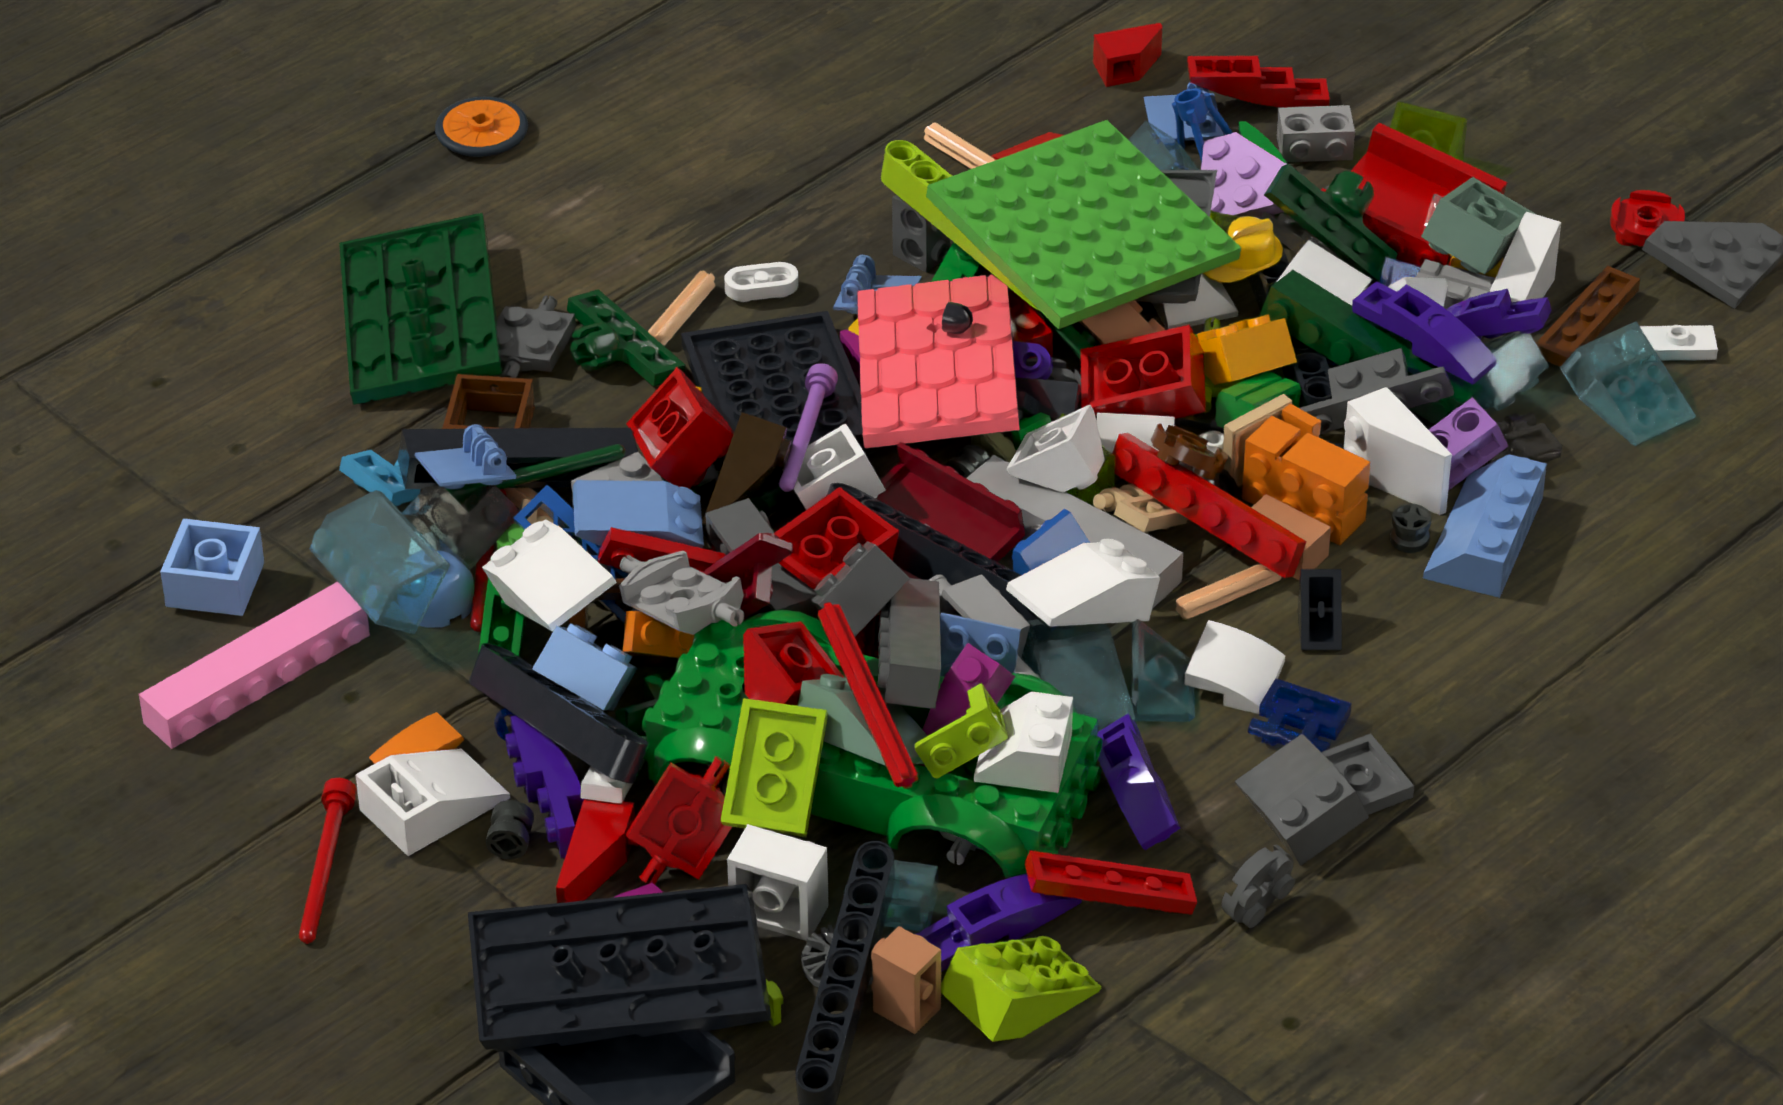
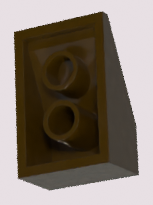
[702,412,791,536]

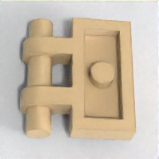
[1093,484,1188,533]

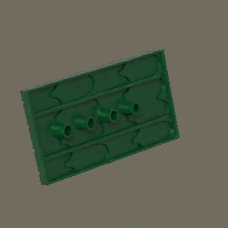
[339,212,502,405]

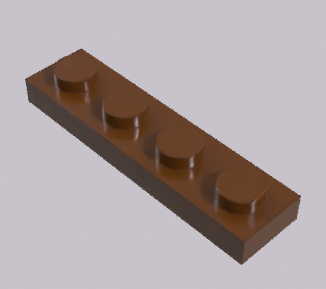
[1534,265,1640,369]

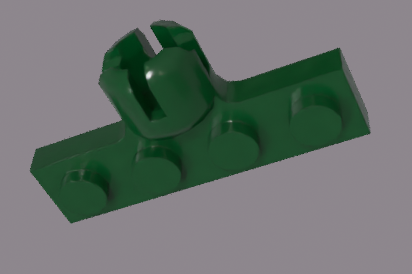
[1264,164,1398,284]
[567,289,686,387]

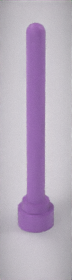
[779,364,838,492]

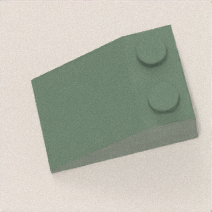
[1421,177,1535,274]
[797,674,927,766]

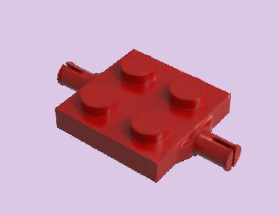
[626,756,732,885]

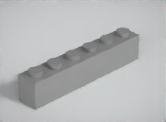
[966,455,1183,607]

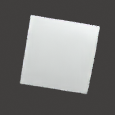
[1278,240,1372,305]
[1185,620,1285,715]

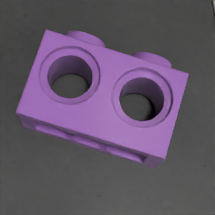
[1428,398,1508,490]

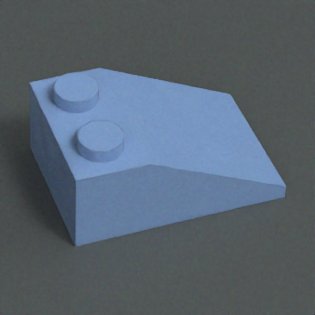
[573,480,704,548]

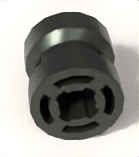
[486,800,534,859]

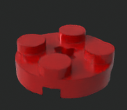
[1610,190,1685,247]

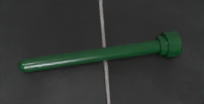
[441,444,626,511]

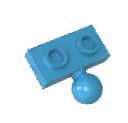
[339,450,421,507]

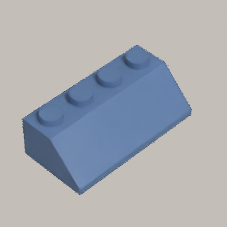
[1423,454,1547,598]

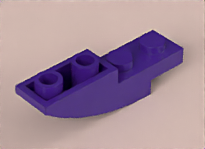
[1352,281,1497,384]
[1410,289,1552,342]
[1098,713,1180,850]
[505,715,584,858]
[915,873,1082,972]

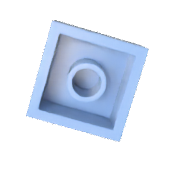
[160,519,264,616]
[532,623,638,711]

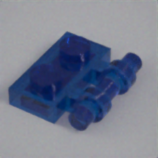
[1248,678,1352,752]

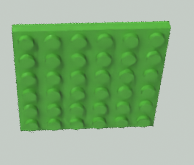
[926,120,1241,329]

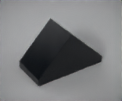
[1297,569,1342,650]

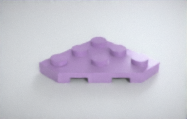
[1201,132,1286,228]

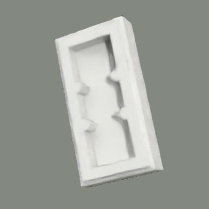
[1636,325,1718,361]

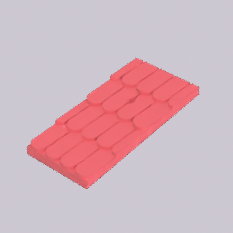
[858,274,1020,448]

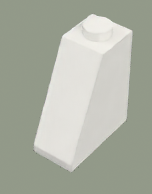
[1490,212,1561,302]

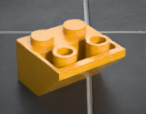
[1197,314,1297,385]

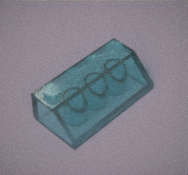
[309,490,450,635]

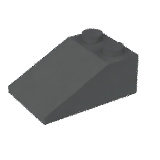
[811,541,910,636]
[1235,734,1369,866]

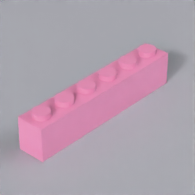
[139,582,370,749]

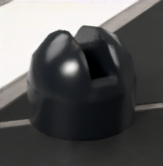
[942,302,973,334]

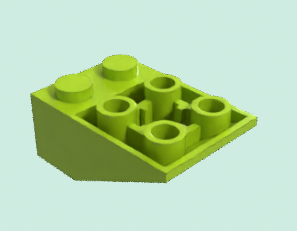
[941,936,1101,1042]

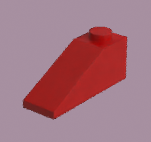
[556,799,638,903]

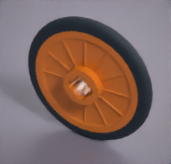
[435,97,528,157]

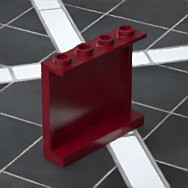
[876,442,1025,579]

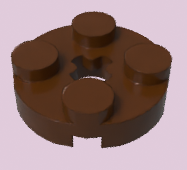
[1150,424,1228,480]

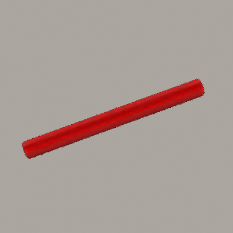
[818,602,918,789]

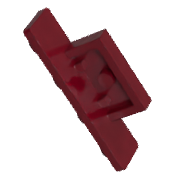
[702,533,793,619]

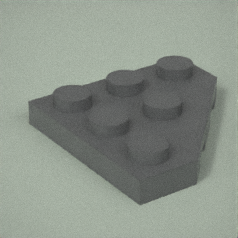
[1642,221,1783,309]

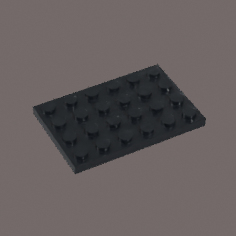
[681,311,864,460]

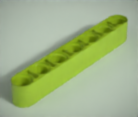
[881,140,1039,310]

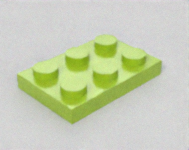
[721,698,828,837]

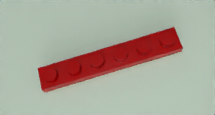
[1106,433,1307,578]

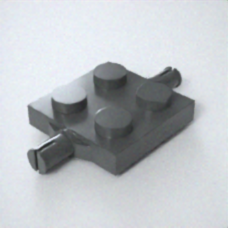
[497,295,577,378]

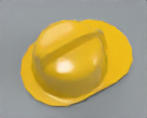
[1203,216,1283,283]

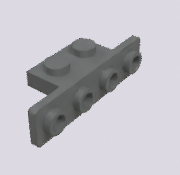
[1300,348,1454,434]

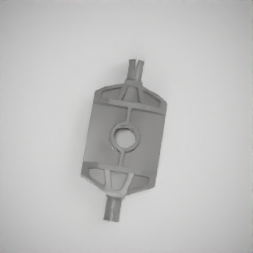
[619,551,744,635]

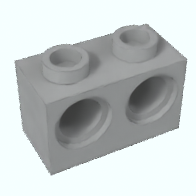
[1277,105,1355,162]

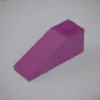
[920,643,1016,774]

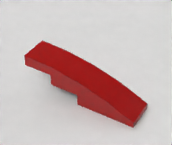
[1187,56,1330,108]

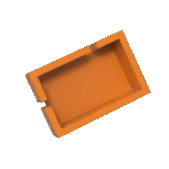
[1242,415,1371,546]

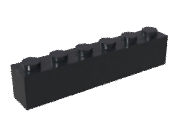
[398,428,638,489]

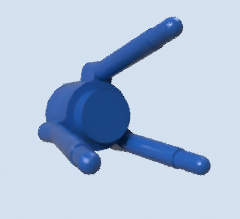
[1172,88,1232,163]

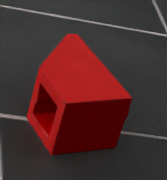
[1093,23,1163,87]

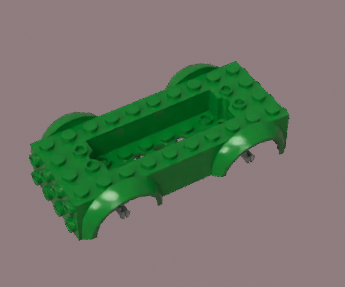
[642,610,1103,879]

